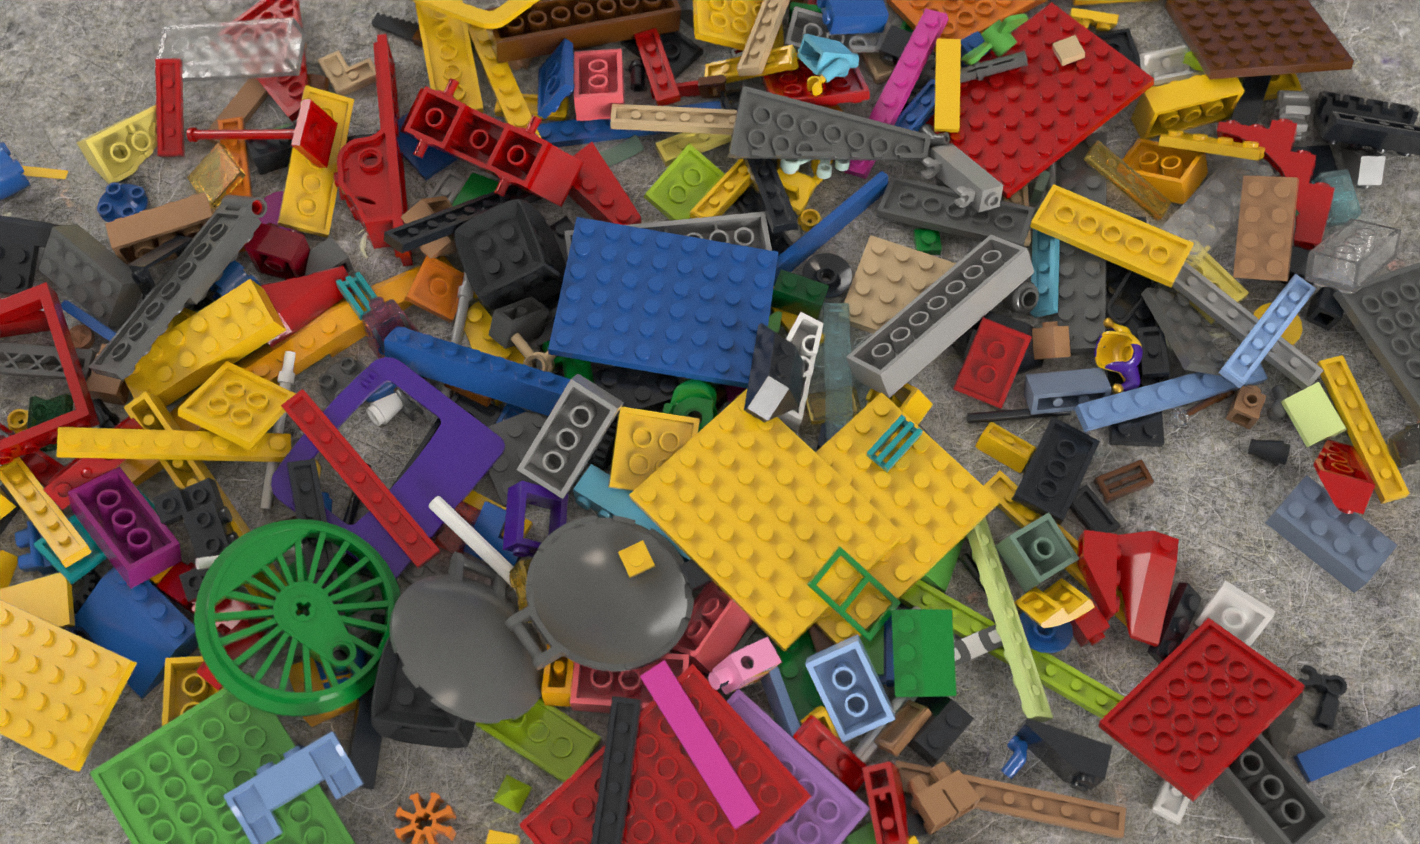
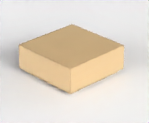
[1052,35,1085,66]

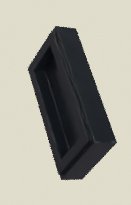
[1070,485,1121,533]

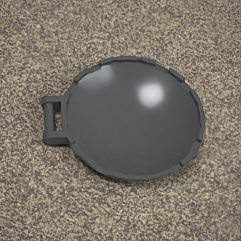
[505,515,694,671]
[390,551,544,723]

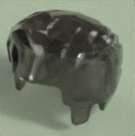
[1386,422,1420,468]

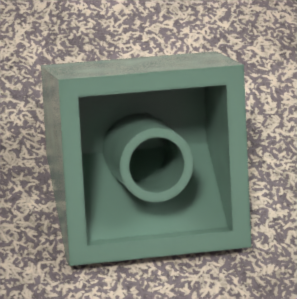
[995,513,1079,592]

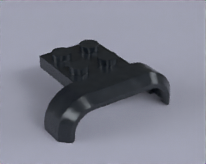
[0,215,62,294]

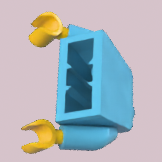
[788,34,859,96]

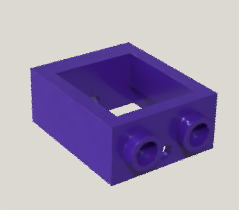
[503,481,568,557]

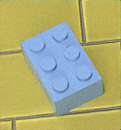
[805,634,895,743]

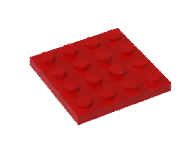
[761,59,870,106]

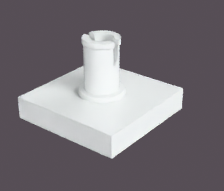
[1194,580,1275,646]

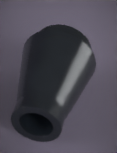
[1248,439,1290,466]

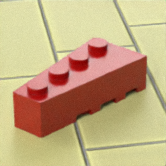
[568,142,642,225]
[157,561,269,636]

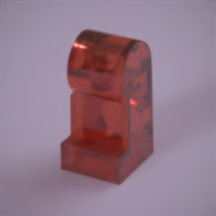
[434,501,481,554]

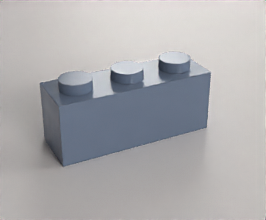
[1023,368,1111,415]

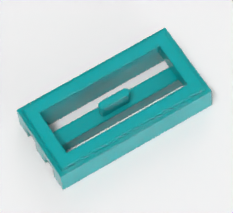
[336,272,383,320]
[866,415,923,473]

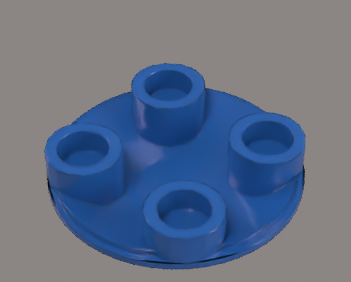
[97,182,148,222]

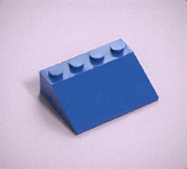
[74,567,198,699]

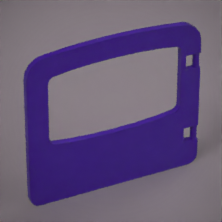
[271,357,505,580]

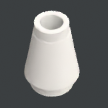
[366,393,404,426]

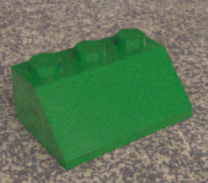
[891,609,957,697]

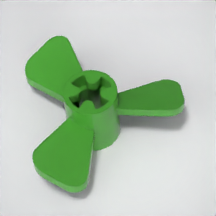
[961,14,1029,65]

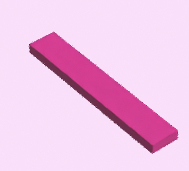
[640,660,761,829]

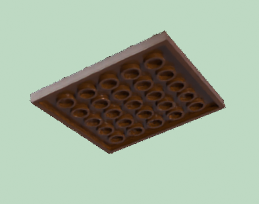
[1165,0,1354,79]

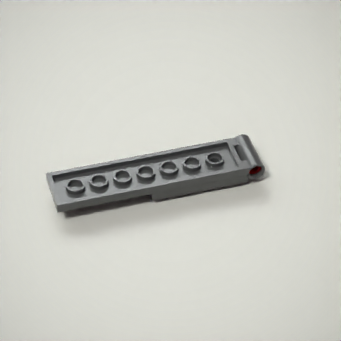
[89,195,267,380]

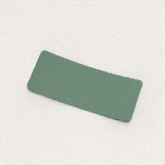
[599,135,644,167]

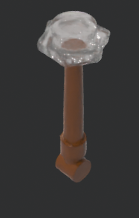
[1169,390,1235,429]

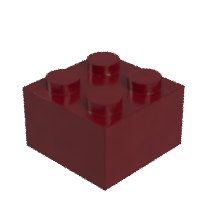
[244,223,311,280]

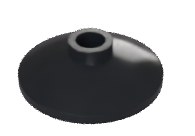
[802,253,852,298]

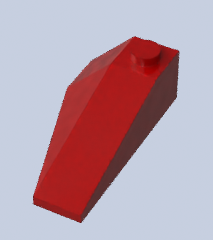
[1313,439,1375,514]
[1117,530,1179,647]

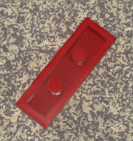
[792,714,868,794]

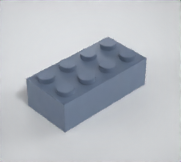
[1265,475,1398,593]

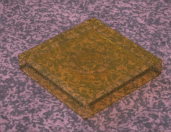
[187,142,246,209]

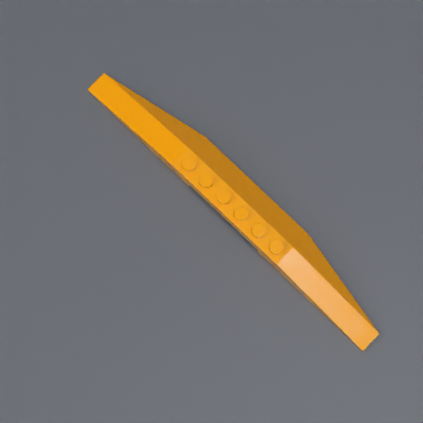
[115,256,454,487]

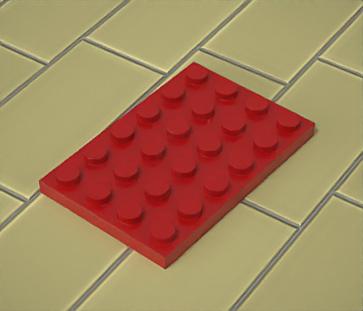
[1098,618,1305,802]

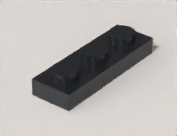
[1147,582,1202,664]

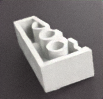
[778,312,824,431]

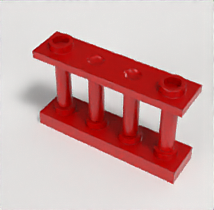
[43,416,145,510]

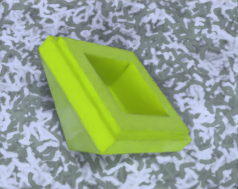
[493,775,532,814]

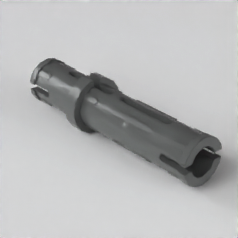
[960,50,1028,83]

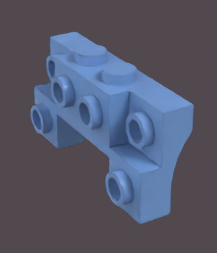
[223,731,364,844]

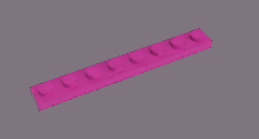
[844,9,949,179]

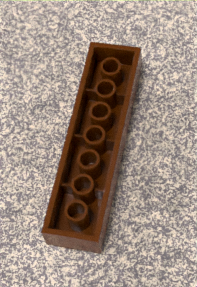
[485,0,681,64]

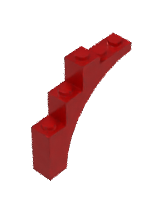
[1217,119,1335,252]

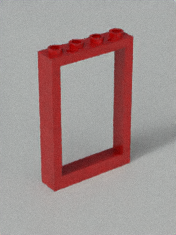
[0,282,100,465]

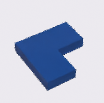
[463,501,520,568]

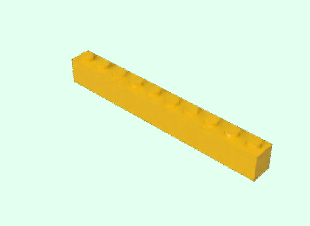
[124,391,301,620]

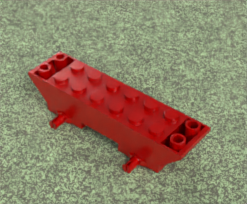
[400,78,583,207]

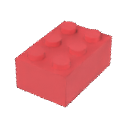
[574,49,625,121]

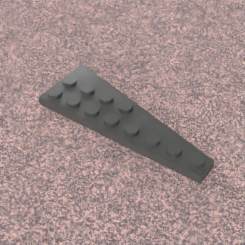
[728,86,931,161]

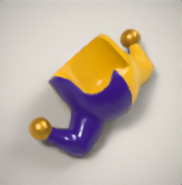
[1095,318,1143,394]

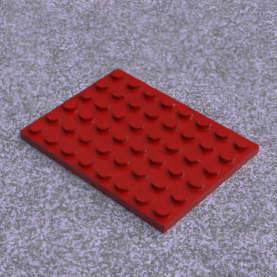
[925,2,1154,199]
[519,664,812,844]

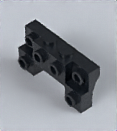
[153,478,246,603]

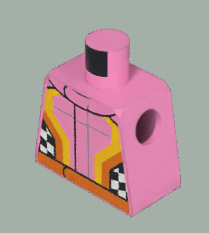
[709,637,782,695]

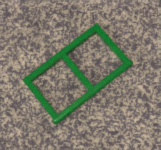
[807,546,901,642]

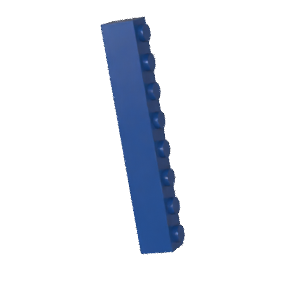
[384,326,571,416]

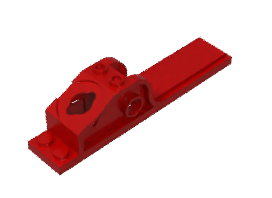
[334,34,413,267]

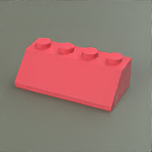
[670,581,754,674]

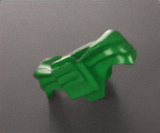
[662,379,718,432]

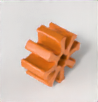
[395,792,457,844]

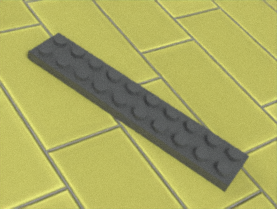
[1053,132,1107,354]

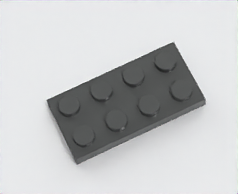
[1141,287,1225,376]

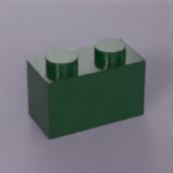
[771,269,829,320]

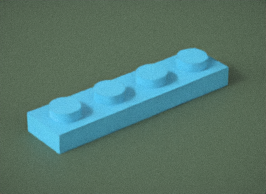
[1030,229,1060,318]

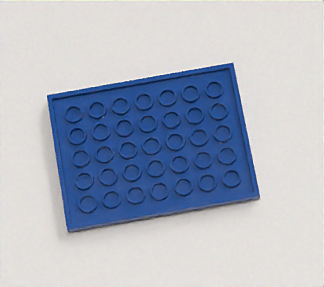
[548,217,778,388]

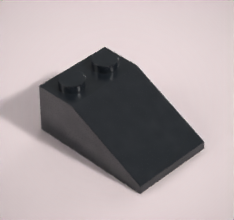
[1014,718,1112,792]

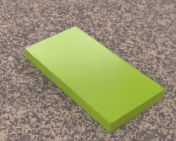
[475,698,602,783]

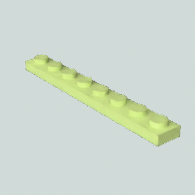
[966,517,1053,723]

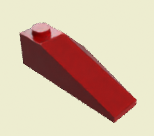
[261,266,353,348]

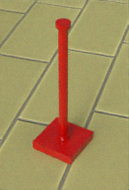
[186,99,338,168]

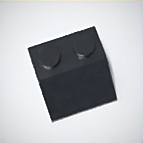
[907,696,974,767]

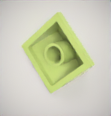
[1281,382,1347,447]

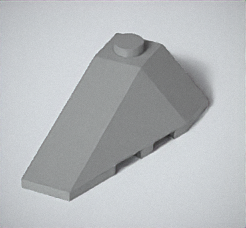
[784,6,885,53]

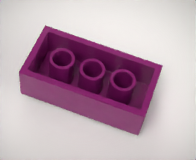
[68,467,182,589]

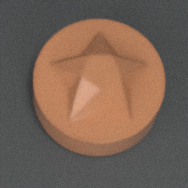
[69,325,95,349]

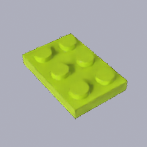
[643,144,725,221]

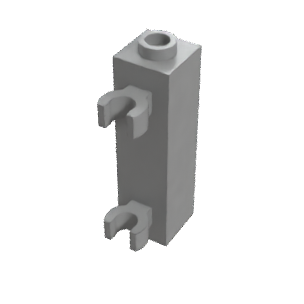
[920,143,1003,212]

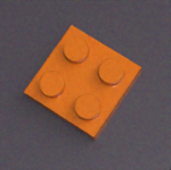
[404,255,464,323]

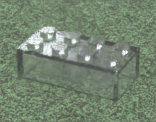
[1305,218,1401,293]

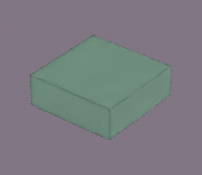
[1030,170,1050,205]

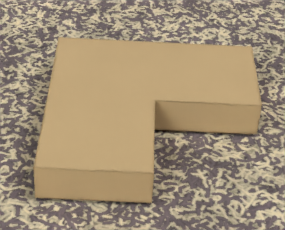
[317,50,376,96]

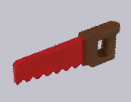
[650,75,727,99]

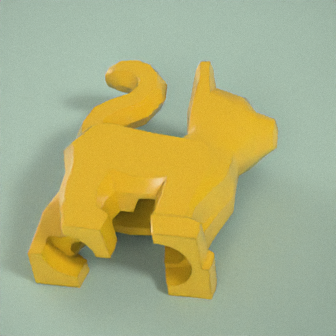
[776,159,833,216]

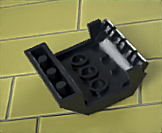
[1313,91,1420,157]

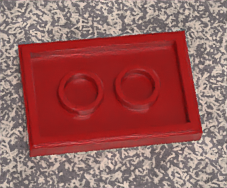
[953,317,1032,409]

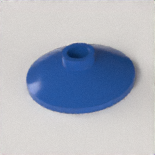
[1019,612,1073,653]

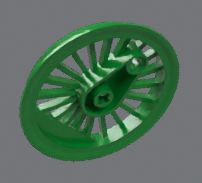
[194,519,401,717]

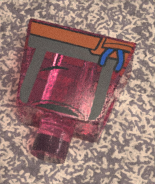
[362,297,419,359]

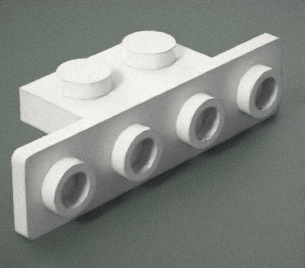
[1140,46,1205,87]

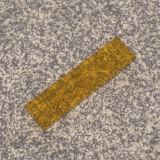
[1084,140,1171,221]

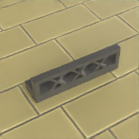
[0,342,97,380]

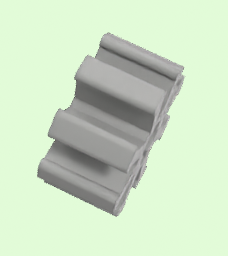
[1269,90,1311,140]

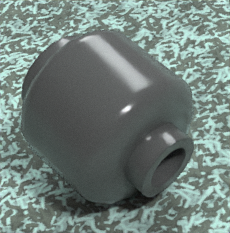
[1002,281,1039,314]

